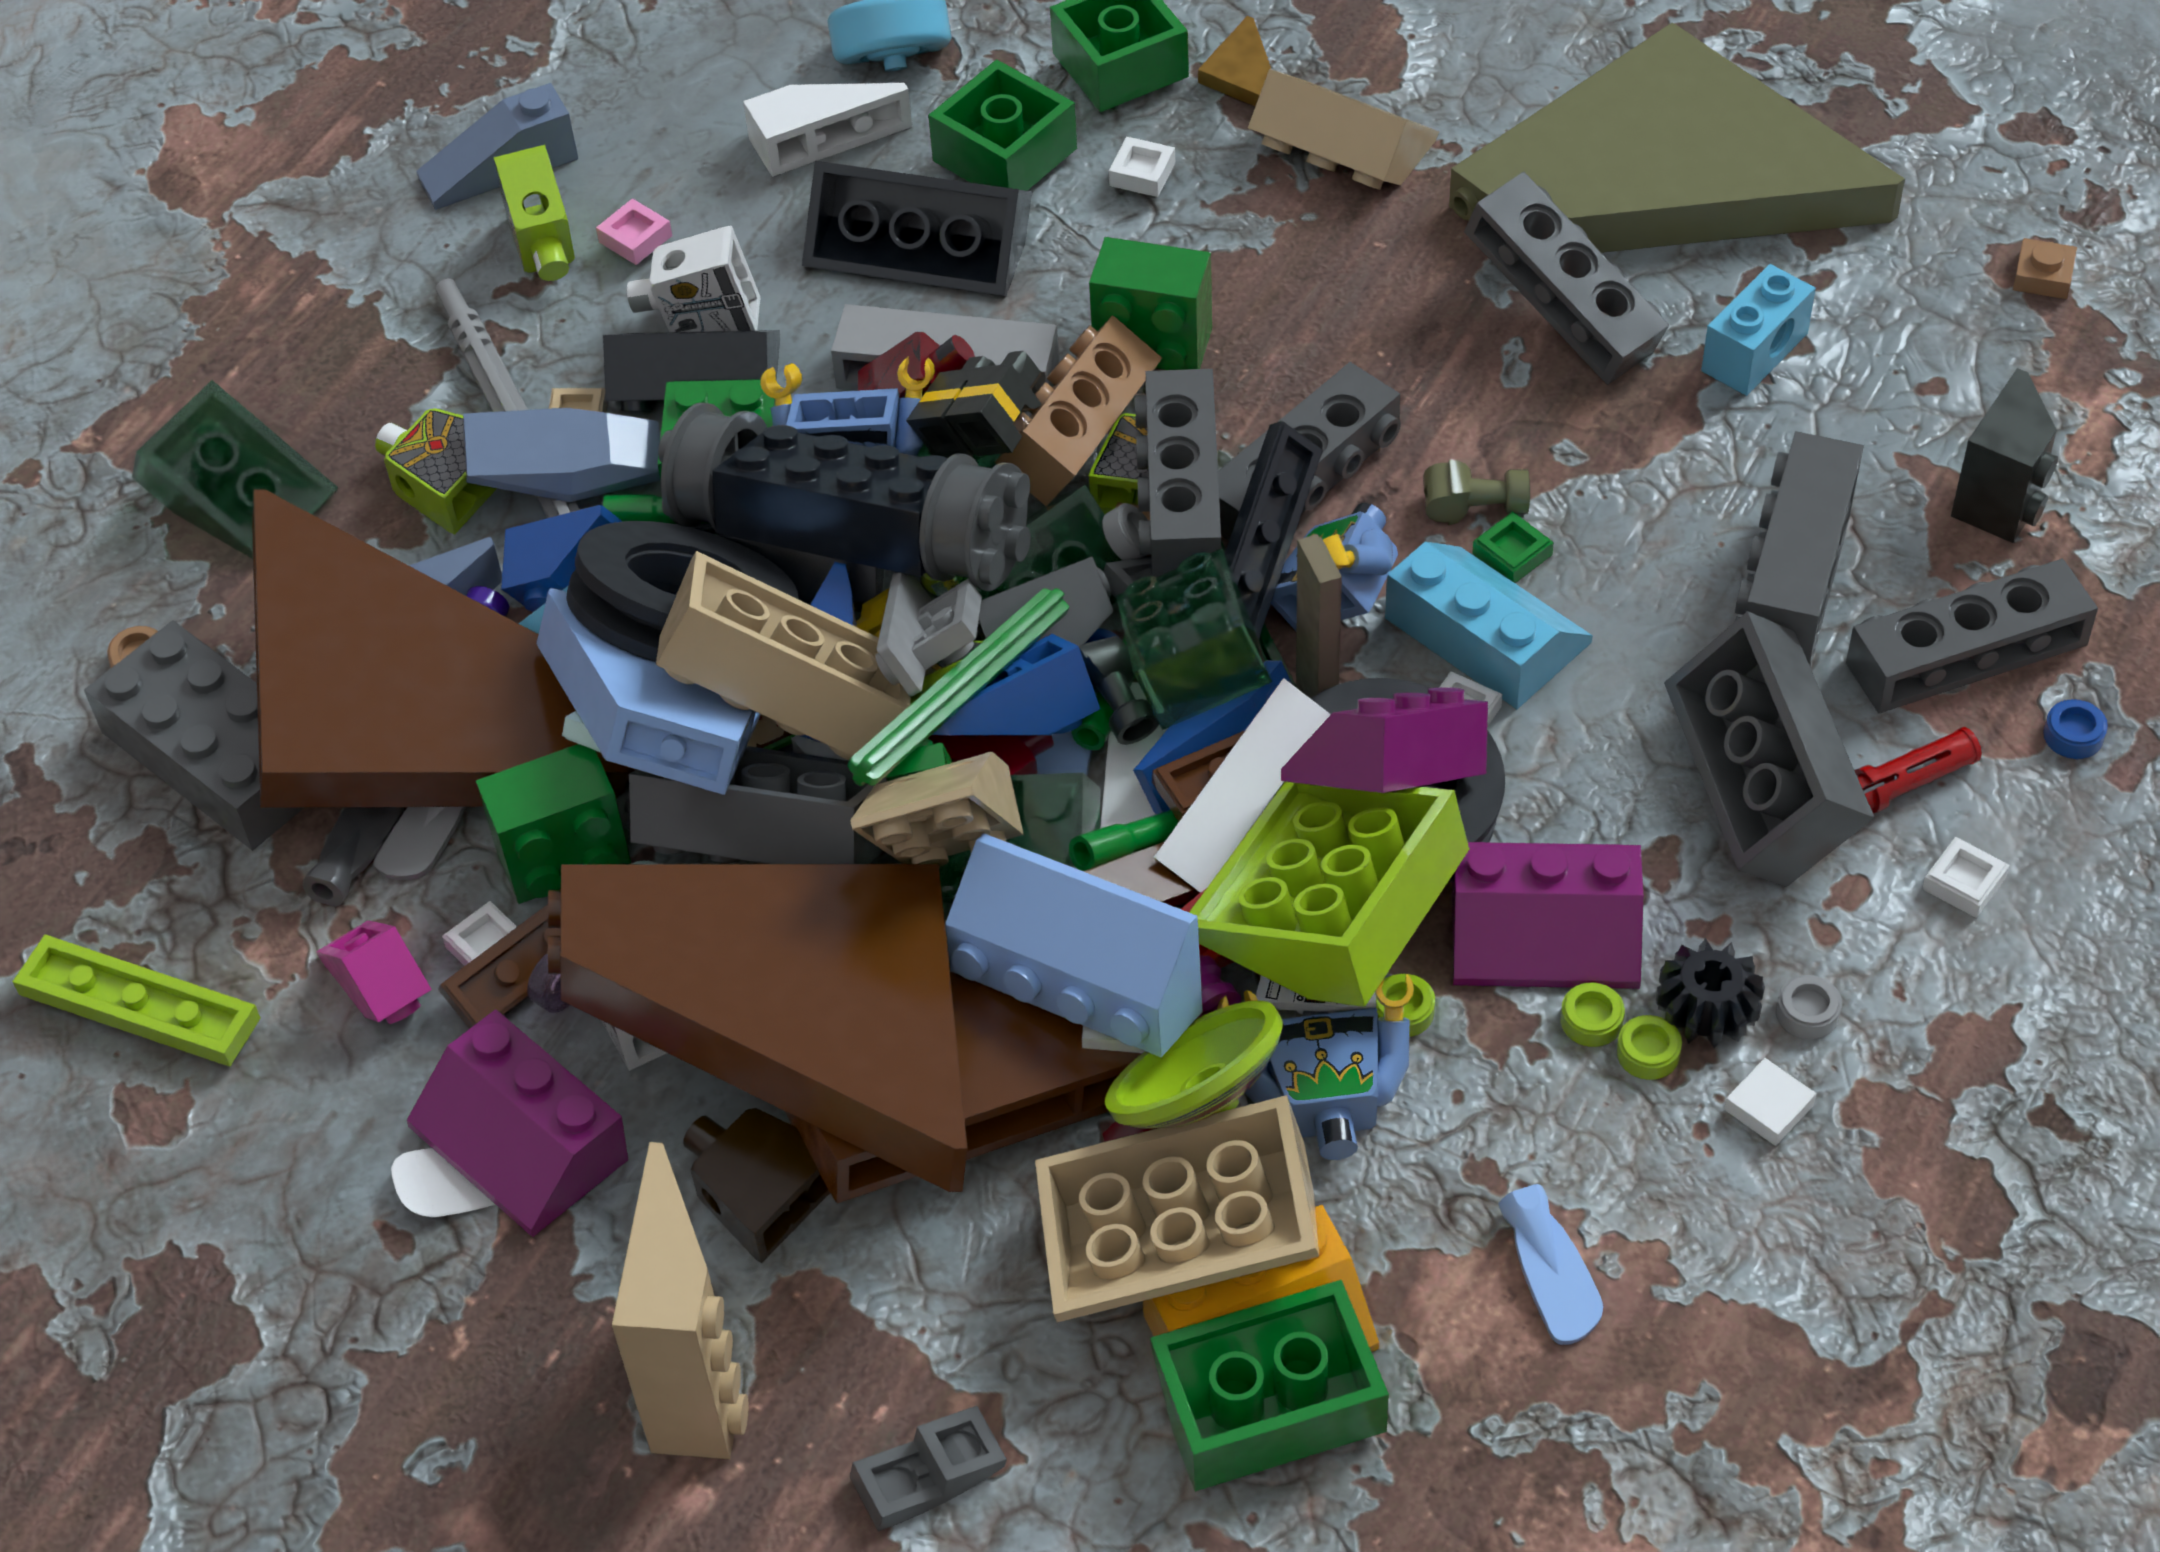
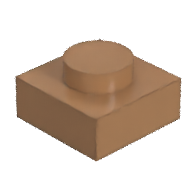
[2013,238,2077,299]

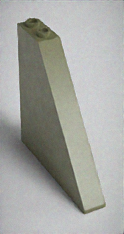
[1449,22,1905,253]

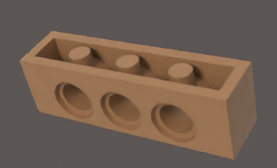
[995,315,1162,506]

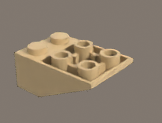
[850,752,1024,867]

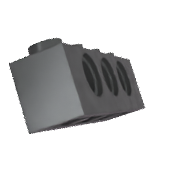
[1464,171,1669,386]
[1218,362,1401,541]
[1135,369,1221,578]
[1846,558,2098,714]

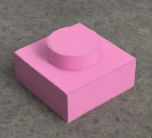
[596,198,672,265]

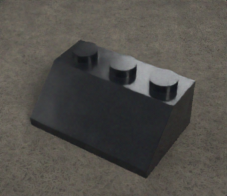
[603,330,780,411]

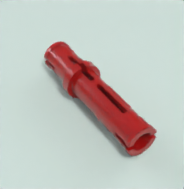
[1855,727,1982,813]

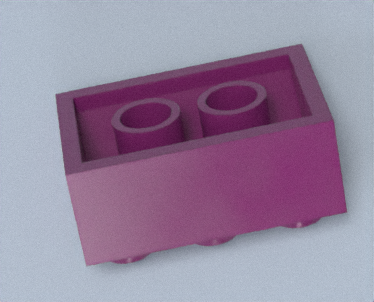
[1281,687,1488,793]
[1452,842,1644,989]
[407,1009,629,1237]

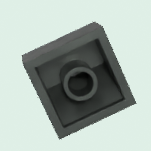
[1951,368,2058,543]

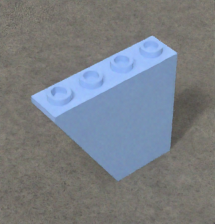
[536,588,761,795]

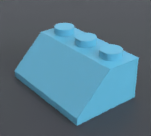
[1385,542,1593,709]

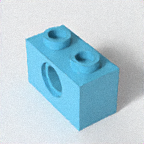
[1701,264,1816,396]

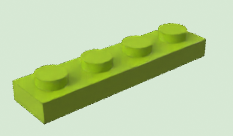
[12,934,261,1067]

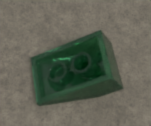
[132,380,338,559]

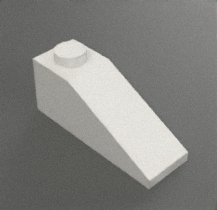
[743,83,912,177]

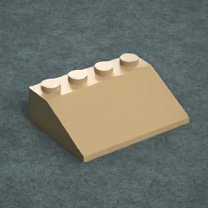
[1035,1095,1319,1323]
[612,1142,749,1459]

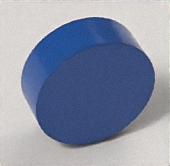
[2043,699,2108,759]

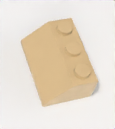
[1248,69,1439,190]

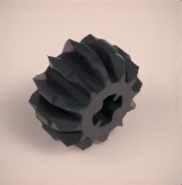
[1656,938,1765,1049]

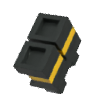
[906,350,1042,458]

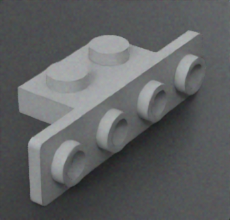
[875,571,982,697]

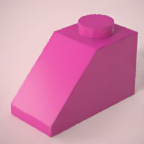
[316,920,432,1024]

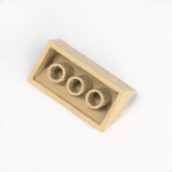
[656,551,911,760]

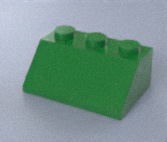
[1150,1279,1389,1492]

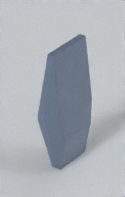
[463,408,661,502]

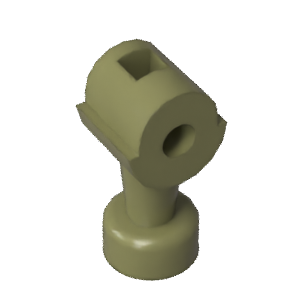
[1423,459,1530,526]

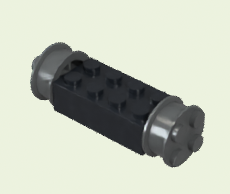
[658,402,1031,591]

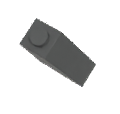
[975,557,1114,646]

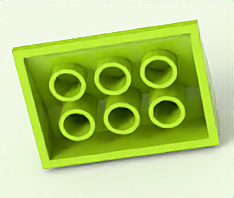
[1189,782,1469,1007]

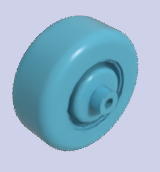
[827,0,951,72]

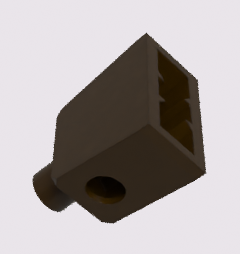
[683,1108,830,1264]

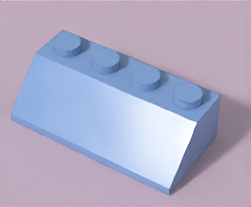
[945,833,1203,1057]

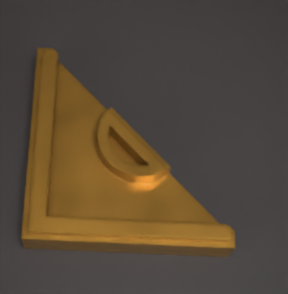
[1198,16,1271,107]

